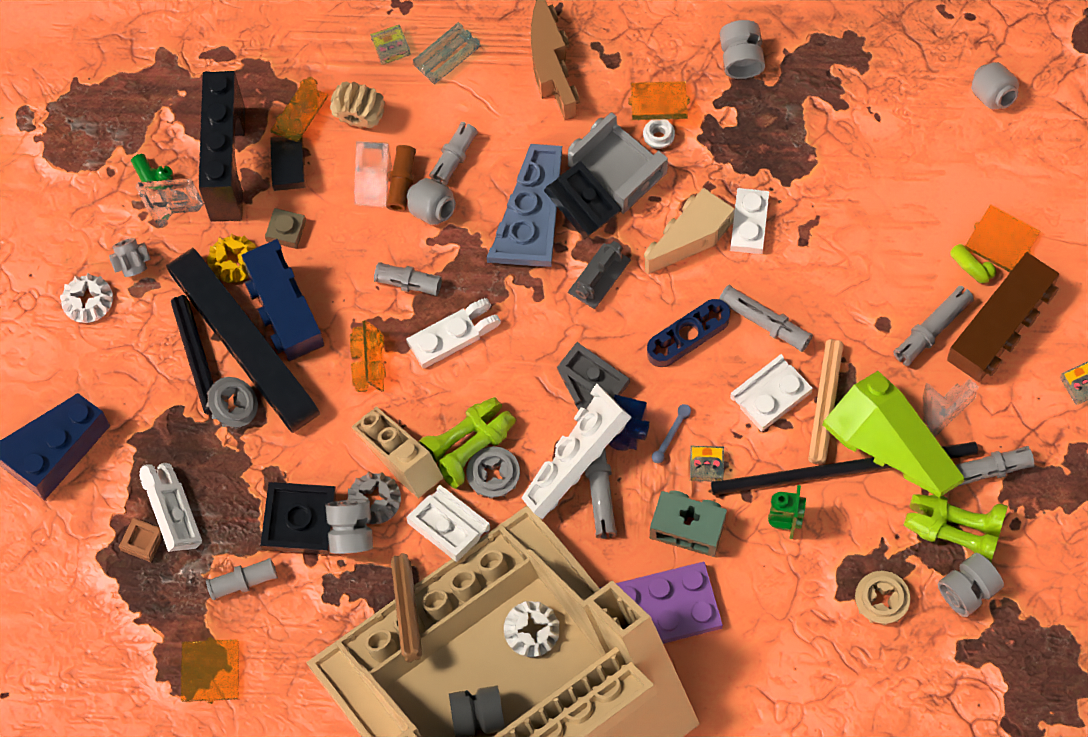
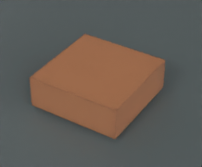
[119,517,163,562]

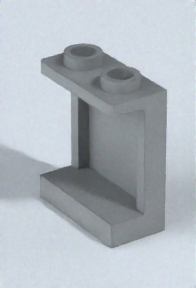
[568,112,668,214]

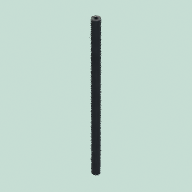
[710,442,978,495]

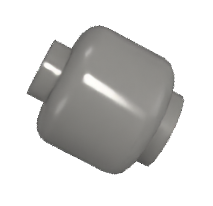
[971,62,1019,110]
[407,178,456,225]

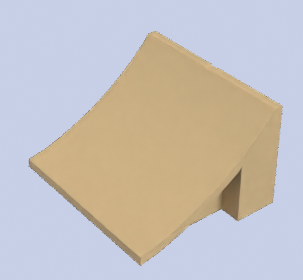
[306,506,700,737]

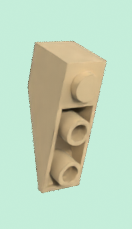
[644,188,735,274]
[351,406,444,498]

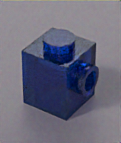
[609,394,650,451]

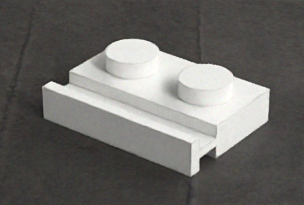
[730,354,813,432]
[406,485,490,562]

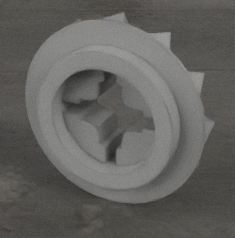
[206,377,258,430]
[466,446,520,499]
[348,472,401,524]

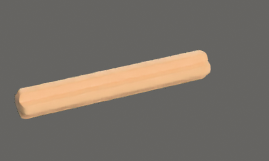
[808,339,844,465]

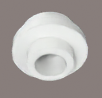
[643,118,675,149]

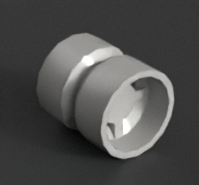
[719,20,765,79]
[325,499,373,554]
[937,553,1004,617]

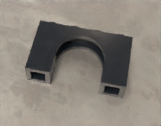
[199,71,246,222]

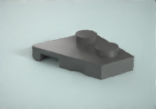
[557,342,630,411]

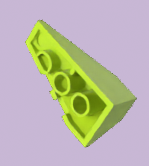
[822,371,965,497]

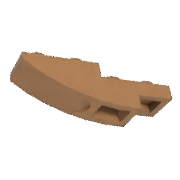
[531,0,580,120]

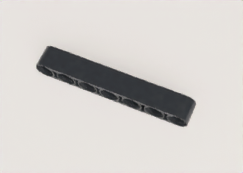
[166,247,320,433]

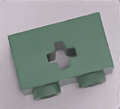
[649,490,727,557]

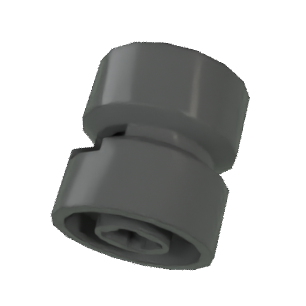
[449,685,504,737]

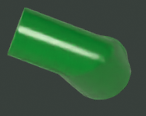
[131,154,173,188]

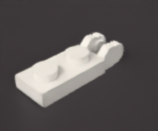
[406,298,501,369]
[139,463,202,552]

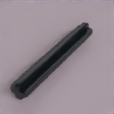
[171,295,214,415]

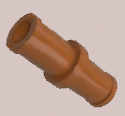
[386,145,416,212]

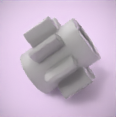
[109,238,151,277]

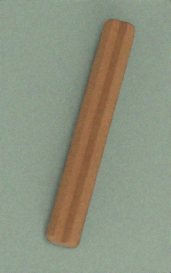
[391,553,422,663]

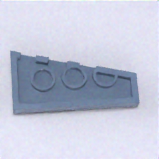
[487,144,562,267]

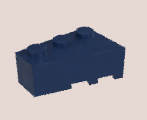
[241,239,325,362]
[0,393,110,501]

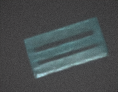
[413,22,480,85]

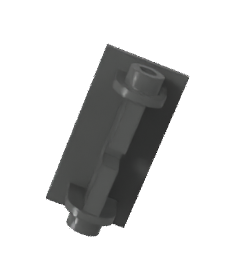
[568,241,631,310]

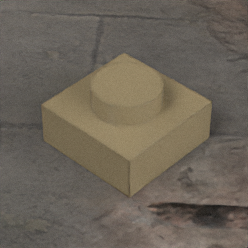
[265,208,306,249]

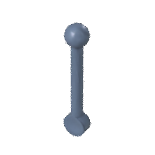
[651,404,691,464]

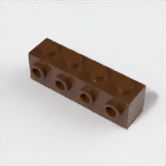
[947,252,1059,383]

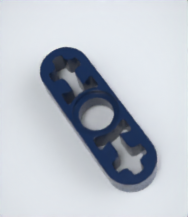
[647,299,730,367]

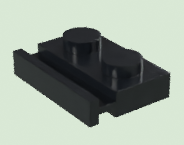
[544,161,622,239]

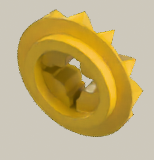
[207,233,256,283]

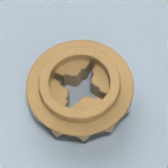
[855,571,910,626]

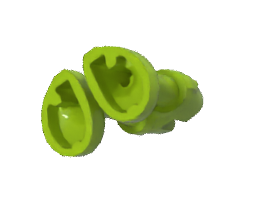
[418,397,516,489]
[903,494,1008,562]

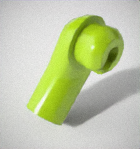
[950,244,997,283]

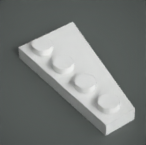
[522,383,631,519]

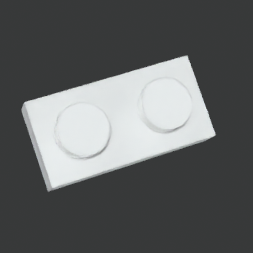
[730,188,769,254]

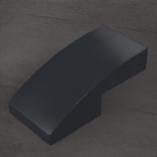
[271,135,306,191]

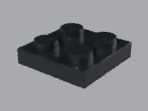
[260,482,337,555]

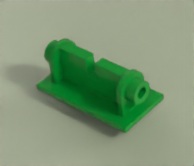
[768,485,806,540]

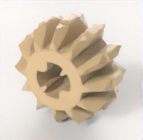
[330,82,385,129]

